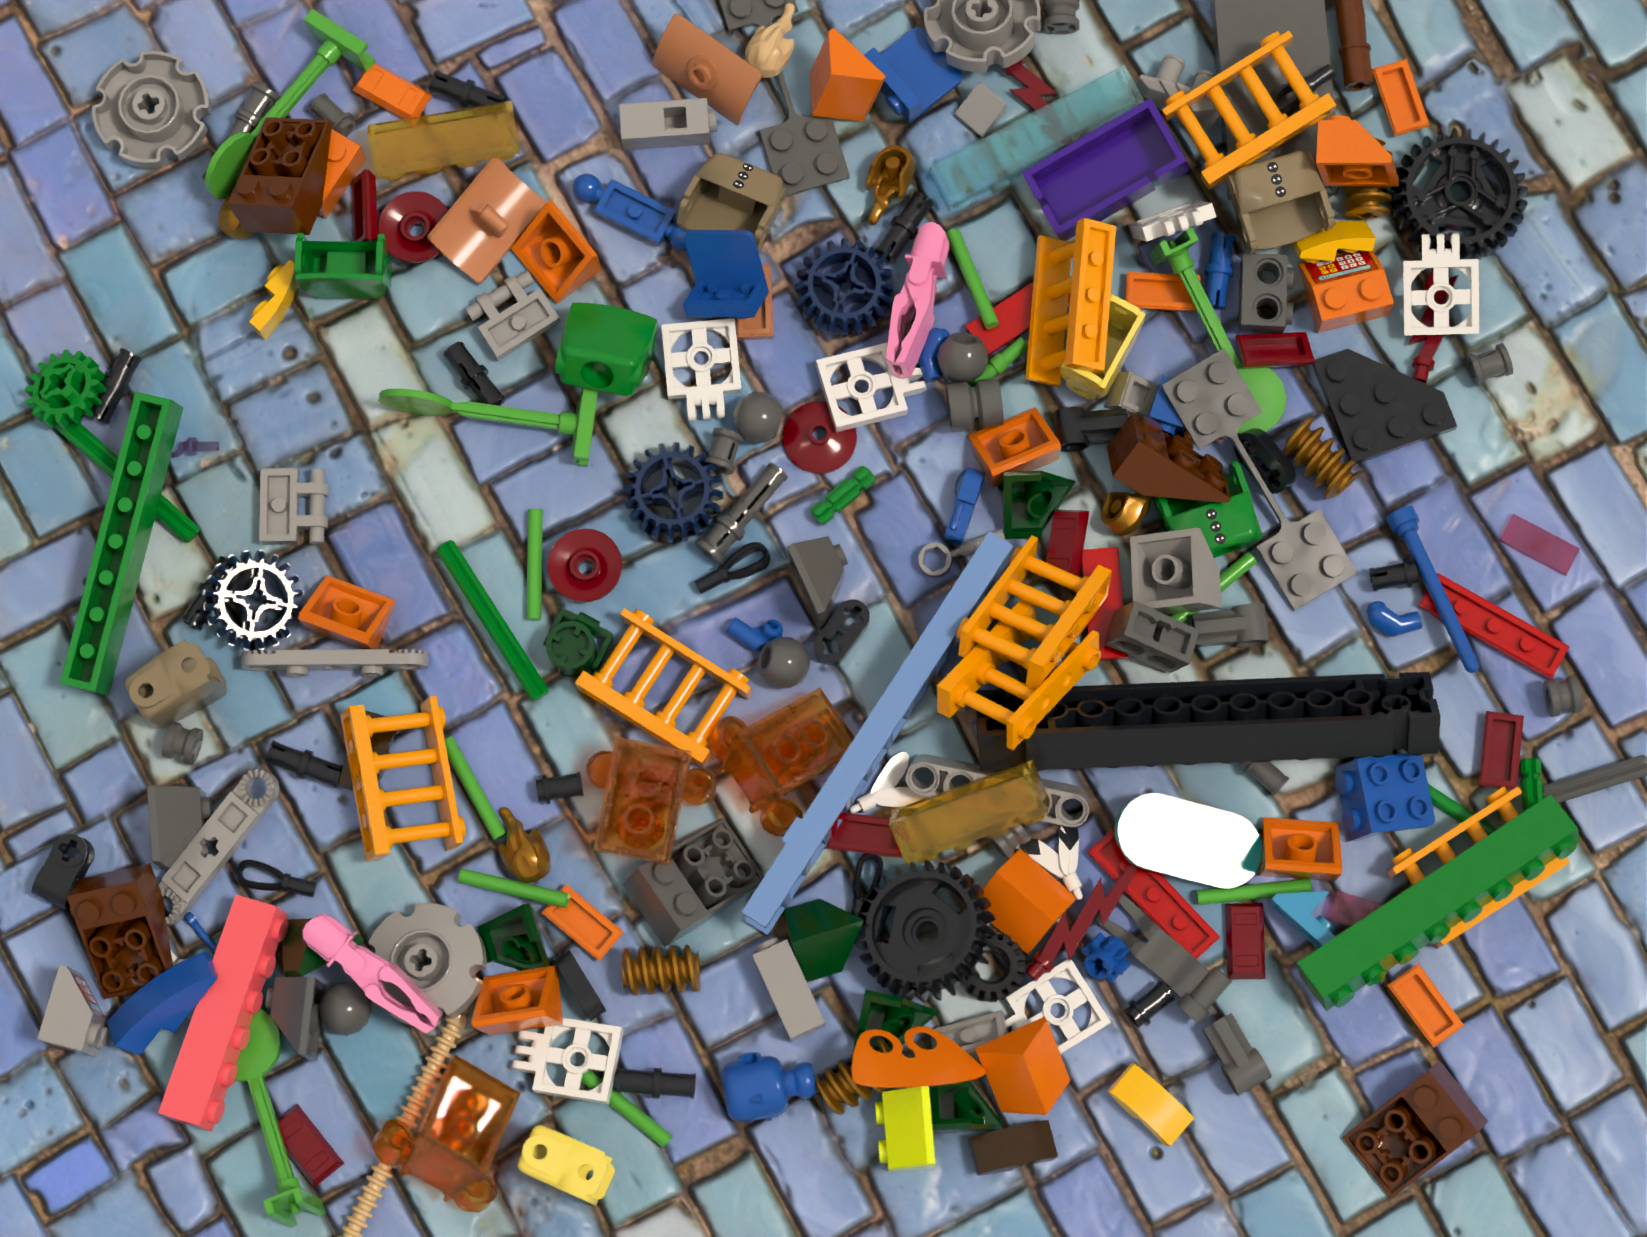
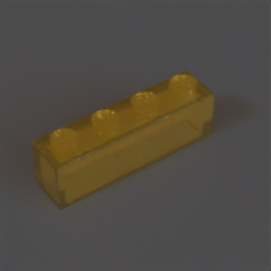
[367,101,521,180]
[889,760,1050,864]

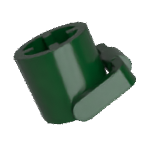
[543,610,614,677]

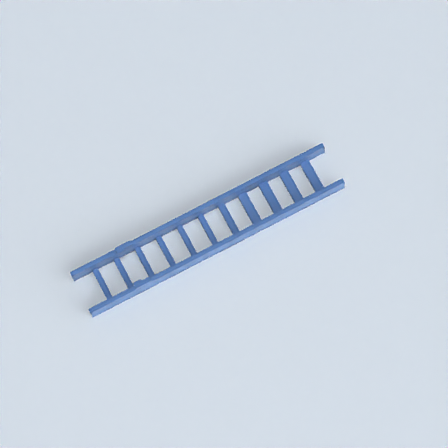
[741,531,1013,936]

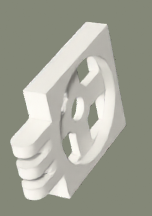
[1128,200,1216,242]
[1403,233,1479,335]
[661,318,742,421]
[815,343,927,432]
[1005,959,1111,1054]
[511,1018,624,1105]

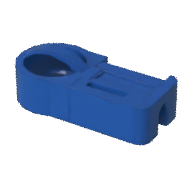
[944,467,986,546]

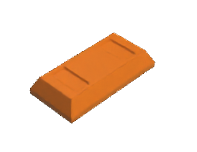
[1372,59,1430,137]
[352,63,433,125]
[1125,272,1200,312]
[542,884,624,962]
[1387,964,1464,1048]

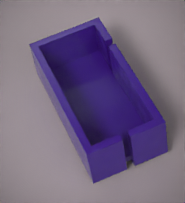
[1022,98,1191,241]

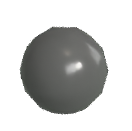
[937,333,988,383]
[733,392,783,443]
[758,637,811,688]
[319,982,372,1036]

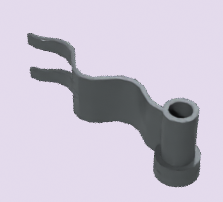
[1094,894,1233,1024]

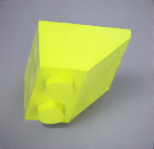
[875,1086,935,1172]

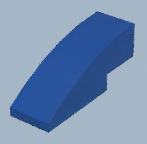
[107,952,218,1056]

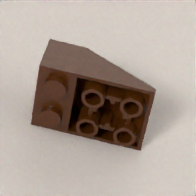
[227,117,332,235]
[1107,412,1231,503]
[67,863,173,999]
[1342,1060,1489,1198]

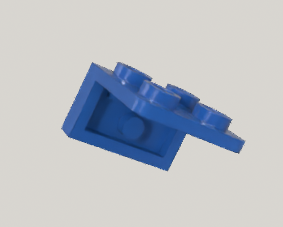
[864,27,963,124]
[683,230,769,319]
[1334,753,1435,842]

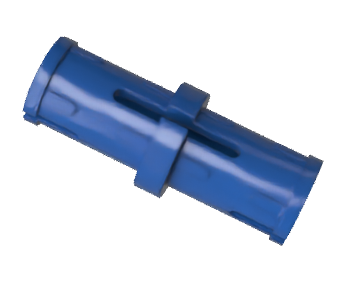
[1204,232,1236,310]

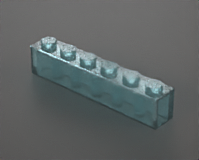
[928,65,1144,212]

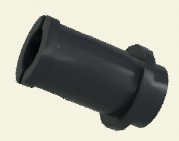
[1369,559,1418,592]
[535,772,584,805]
[1125,981,1175,1028]

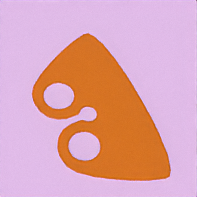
[852,1026,986,1088]

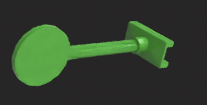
[205,9,376,199]
[1148,227,1287,435]
[378,388,598,467]
[235,1009,326,1228]

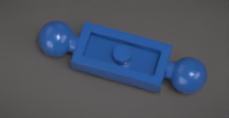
[572,174,687,252]

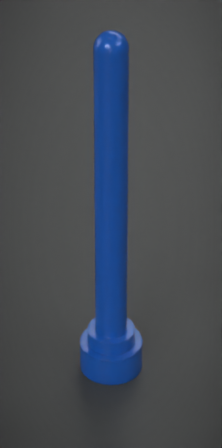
[1386,506,1479,673]

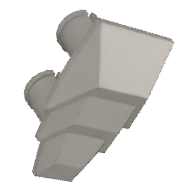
[1134,55,1220,132]

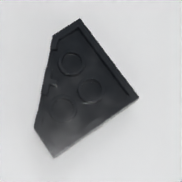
[1312,349,1457,465]

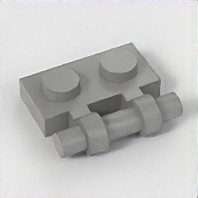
[465,270,561,361]
[259,468,329,545]

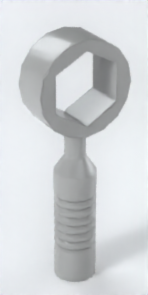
[918,529,1006,578]

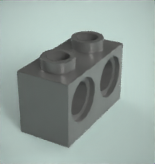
[1238,253,1294,335]
[1105,601,1200,673]

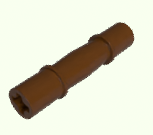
[1335,0,1374,91]

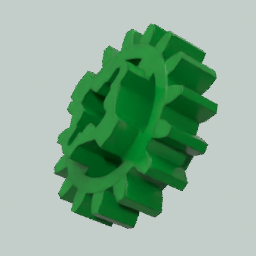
[25,350,106,429]

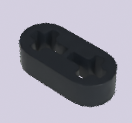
[1234,428,1296,494]
[814,599,870,666]
[553,949,607,1021]

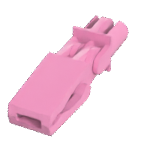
[886,222,950,378]
[303,914,443,1034]

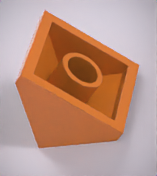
[810,27,886,122]
[511,200,601,303]
[968,407,1061,488]
[298,575,396,649]
[1259,817,1342,881]
[982,849,1077,955]
[471,965,563,1036]
[975,1016,1071,1115]

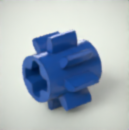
[1081,933,1131,983]

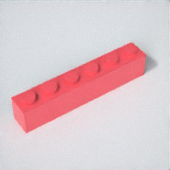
[158,895,289,1132]

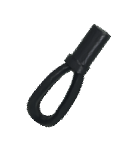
[1270,64,1336,116]
[694,542,770,594]
[850,853,883,925]
[236,859,317,897]

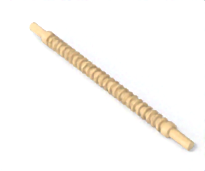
[337,977,484,1237]

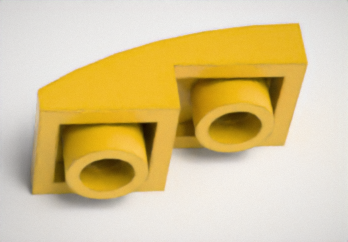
[1292,221,1376,263]
[249,259,298,340]
[1107,1063,1194,1146]

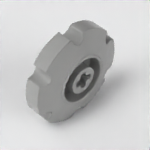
[924,0,1041,73]
[92,51,211,168]
[368,903,487,1026]

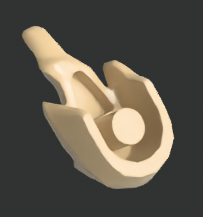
[745,3,795,78]

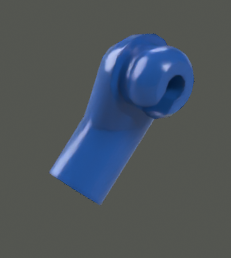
[918,327,950,383]
[1366,601,1423,637]
[726,617,783,650]

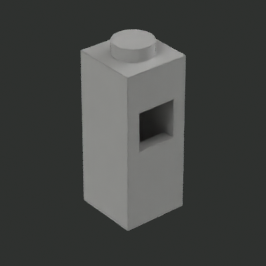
[619,98,717,151]
[752,937,826,1042]

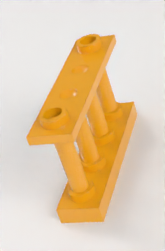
[1162,31,1337,190]
[1025,218,1116,387]
[956,535,1112,690]
[937,599,1101,750]
[575,608,752,769]
[340,696,466,862]
[1386,786,1570,949]

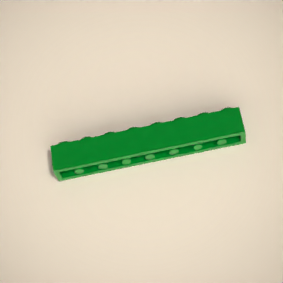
[60,392,184,696]
[1297,794,1579,1011]

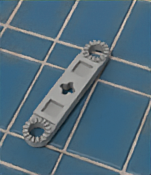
[241,649,429,677]
[158,769,279,927]

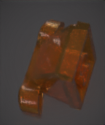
[709,688,855,837]
[586,737,717,865]
[372,1055,521,1213]

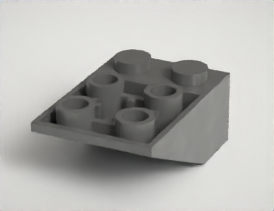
[623,818,764,947]

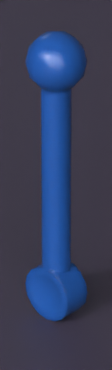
[184,912,217,954]

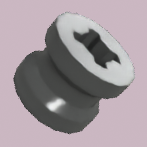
[1043,0,1080,34]
[1543,675,1583,717]
[161,721,204,766]
[983,813,1031,860]

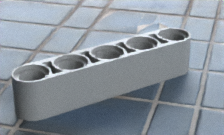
[906,754,1090,827]

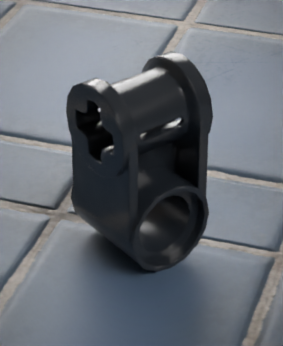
[31,834,95,910]

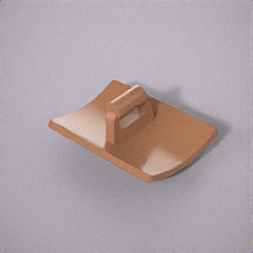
[652,13,763,125]
[428,157,546,284]

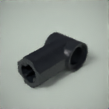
[1053,407,1128,452]

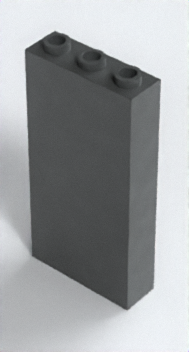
[1210,0,1340,200]

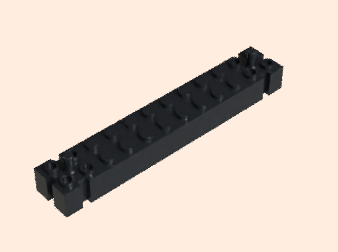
[976,672,1441,774]

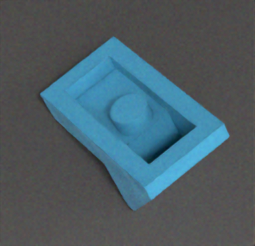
[1268,891,1336,949]

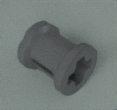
[1466,343,1513,386]
[702,427,744,475]

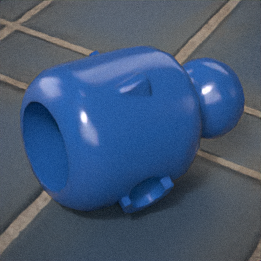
[722,1052,817,1123]

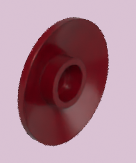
[378,191,448,263]
[783,401,857,474]
[547,529,622,603]

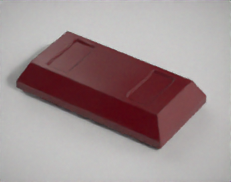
[351,169,378,242]
[1235,332,1315,369]
[1043,509,1089,583]
[1478,711,1524,790]
[827,812,907,858]
[1225,903,1266,980]
[277,1104,345,1188]

